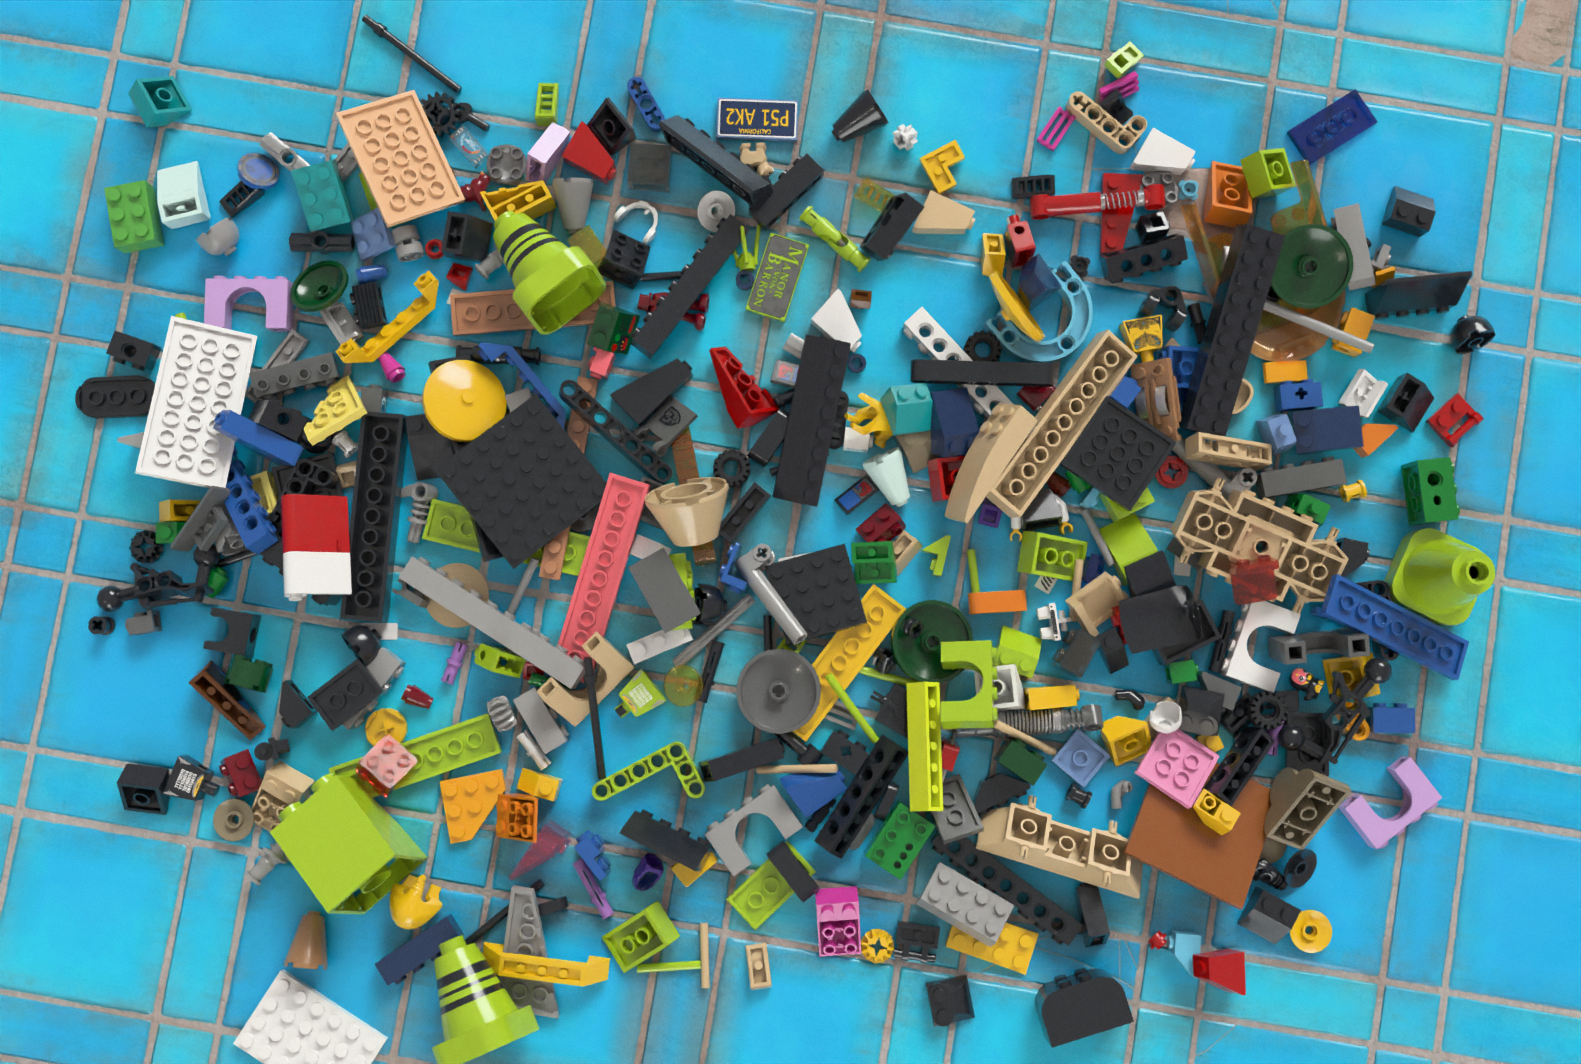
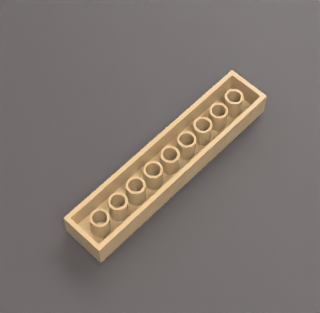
[986,330,1138,518]

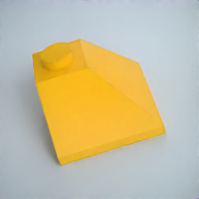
[1100,716,1152,767]

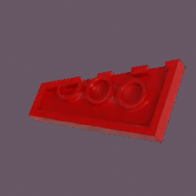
[1100,173,1143,254]

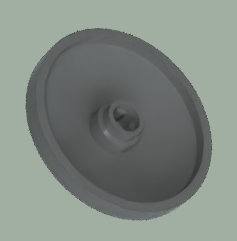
[737,649,821,734]

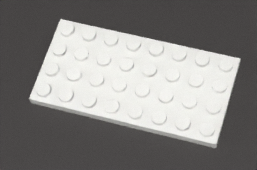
[135,316,257,488]

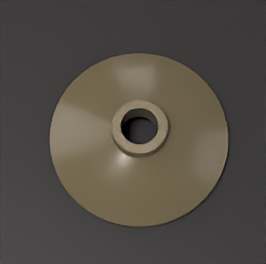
[213,799,254,841]

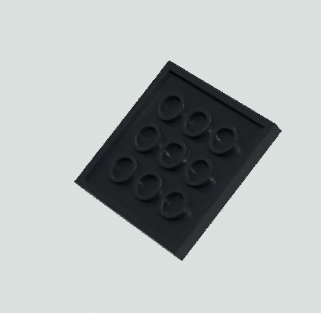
[1059,396,1177,511]
[765,543,867,646]

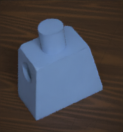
[1256,414,1297,456]

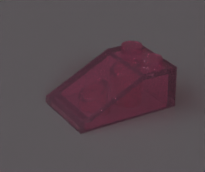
[509,820,572,880]

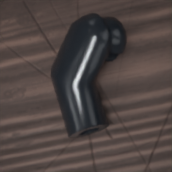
[1115,689,1145,710]

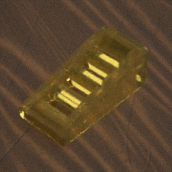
[853,177,895,212]

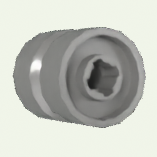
[391,225,424,262]

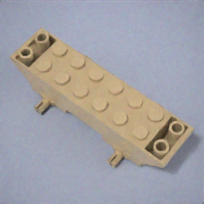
[976,795,1143,899]

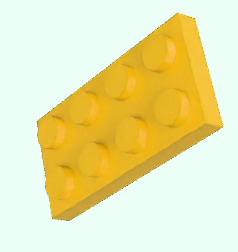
[945,922,1039,975]

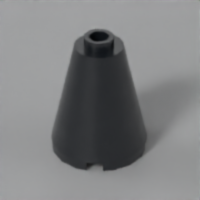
[831,89,889,143]

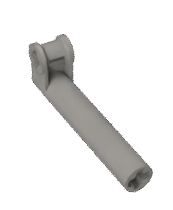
[1172,433,1257,500]
[734,544,808,645]

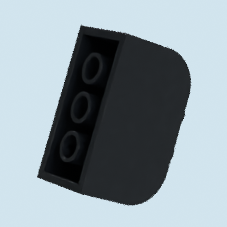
[1035,968,1134,1048]

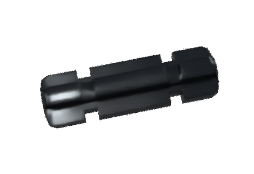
[805,798,836,833]

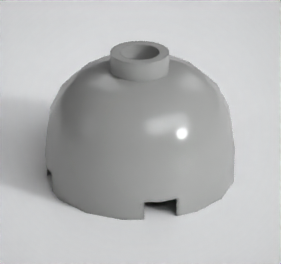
[196,217,240,256]

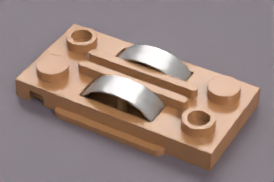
[1130,358,1181,441]

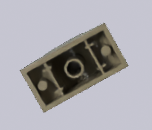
[1264,767,1351,850]

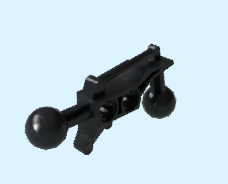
[96,544,221,612]
[1278,657,1392,765]

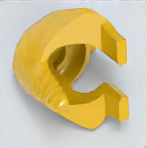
[844,393,893,448]
[389,874,443,929]

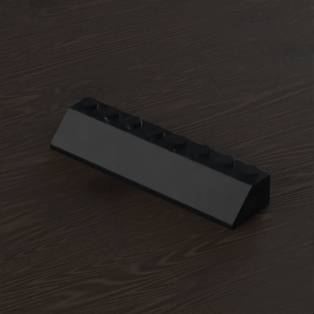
[772,335,851,507]

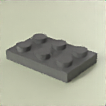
[930,774,984,844]

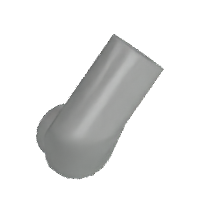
[1111,780,1133,809]

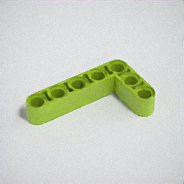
[592,741,706,801]

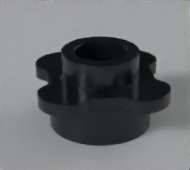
[1070,255,1090,277]

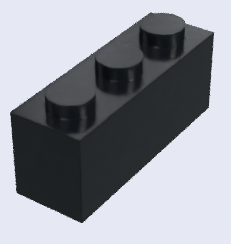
[719,482,771,545]

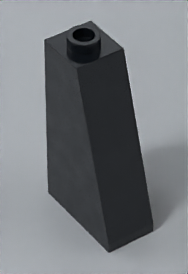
[610,358,693,426]
[699,738,785,782]

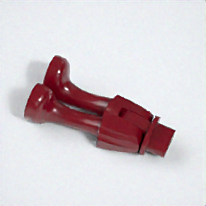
[637,292,709,331]

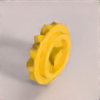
[861,929,894,964]

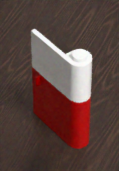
[281,494,352,601]

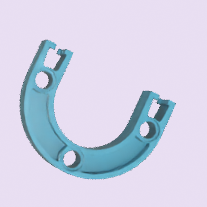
[983,260,1093,364]

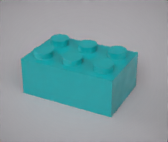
[291,159,355,232]

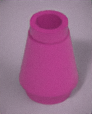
[378,352,406,383]

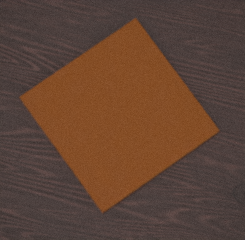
[1123,763,1272,910]

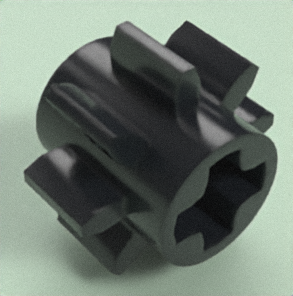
[872,648,897,674]

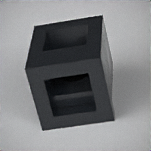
[1135,212,1170,243]

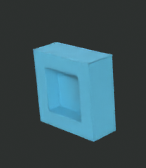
[1079,487,1100,509]

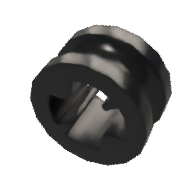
[903,618,924,639]

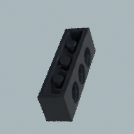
[1099,233,1188,284]
[1204,727,1275,807]

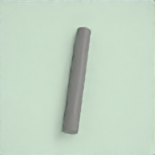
[1081,509,1116,567]
[507,557,539,615]

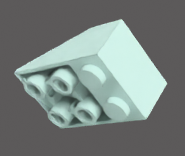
[157,161,211,229]

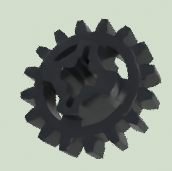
[421,92,462,138]

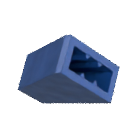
[779,769,847,818]

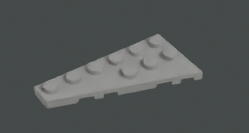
[499,885,560,1018]

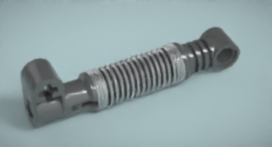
[955,704,1104,738]

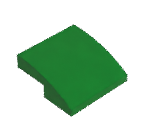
[851,541,897,584]

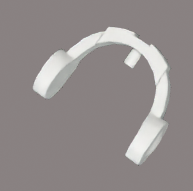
[613,201,658,245]

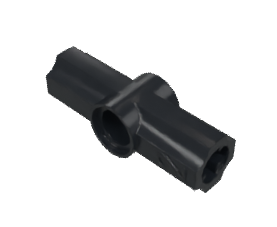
[289,231,355,254]

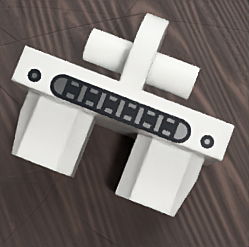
[1036,603,1072,641]

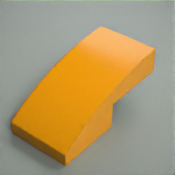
[1262,360,1308,384]

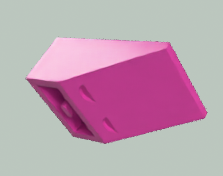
[815,886,861,957]

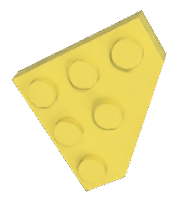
[304,375,367,446]

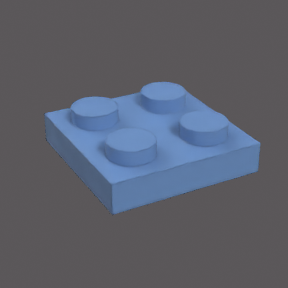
[350,208,395,261]
[1051,729,1110,788]

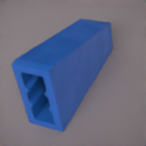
[213,410,304,466]

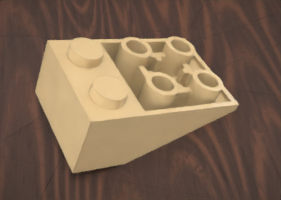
[251,760,315,832]

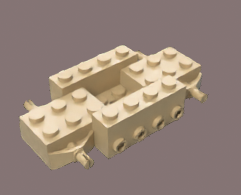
[1171,477,1349,614]

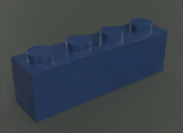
[375,914,464,985]

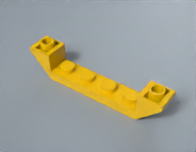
[335,270,439,363]
[482,942,610,987]

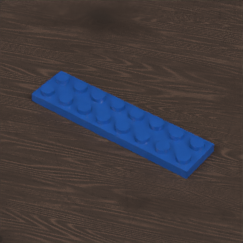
[1320,574,1469,680]

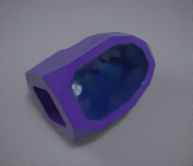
[632,853,664,891]

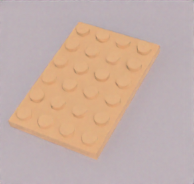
[336,90,465,228]

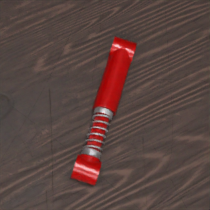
[1030,184,1166,220]

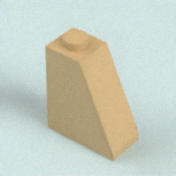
[912,190,976,234]

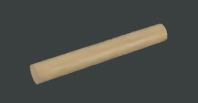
[1069,559,1084,622]
[700,922,710,988]

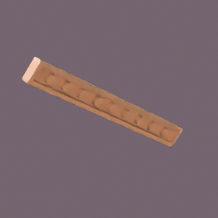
[539,376,599,581]

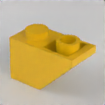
[1193,789,1241,835]

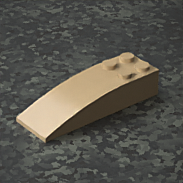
[944,403,1038,523]

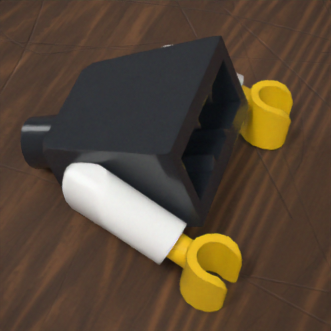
[1009,488,1073,542]

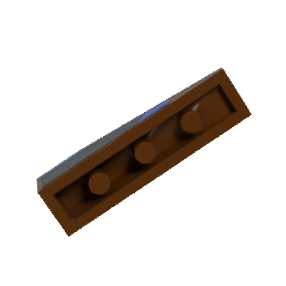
[188,660,266,740]

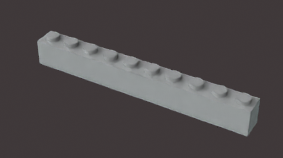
[398,556,585,689]

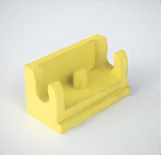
[250,471,279,517]

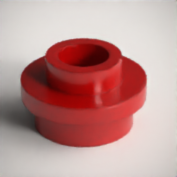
[425,239,444,260]
[1147,930,1167,950]

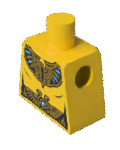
[1119,315,1163,363]

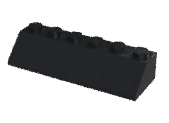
[659,115,773,211]

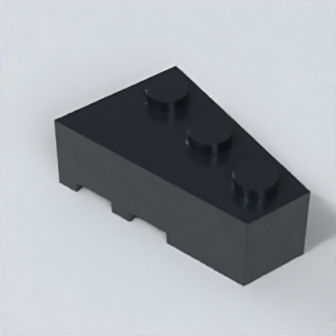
[859,192,925,261]

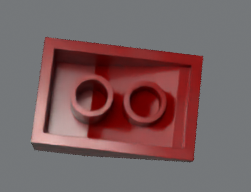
[927,455,966,502]

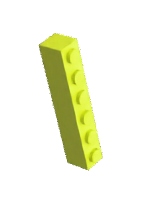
[906,682,943,811]

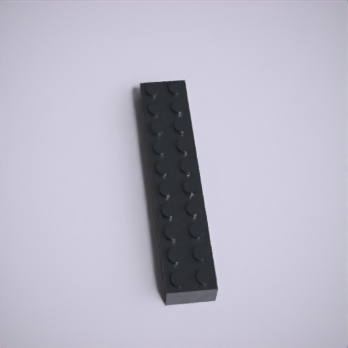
[1179,224,1285,436]
[340,411,408,622]

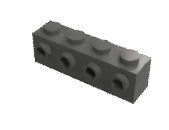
[249,352,341,400]
[1256,456,1347,499]

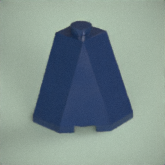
[1018,254,1062,311]

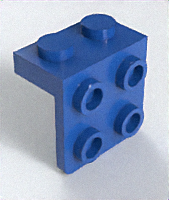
[719,542,749,595]

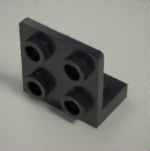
[597,230,650,289]

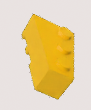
[480,180,557,220]

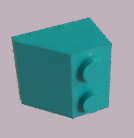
[128,76,192,128]
[880,383,933,435]

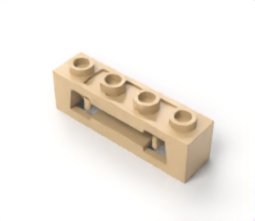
[1185,432,1272,471]

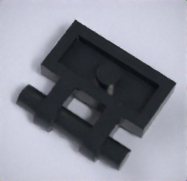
[893,920,940,964]

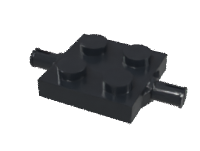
[870,683,908,738]

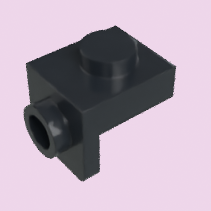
[1100,89,1134,125]

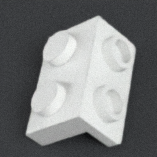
[1338,369,1388,418]

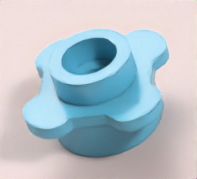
[1178,180,1199,201]

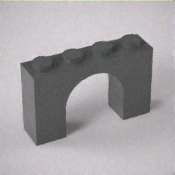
[1268,628,1370,665]

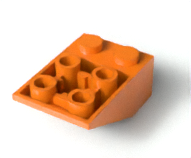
[496,793,538,843]

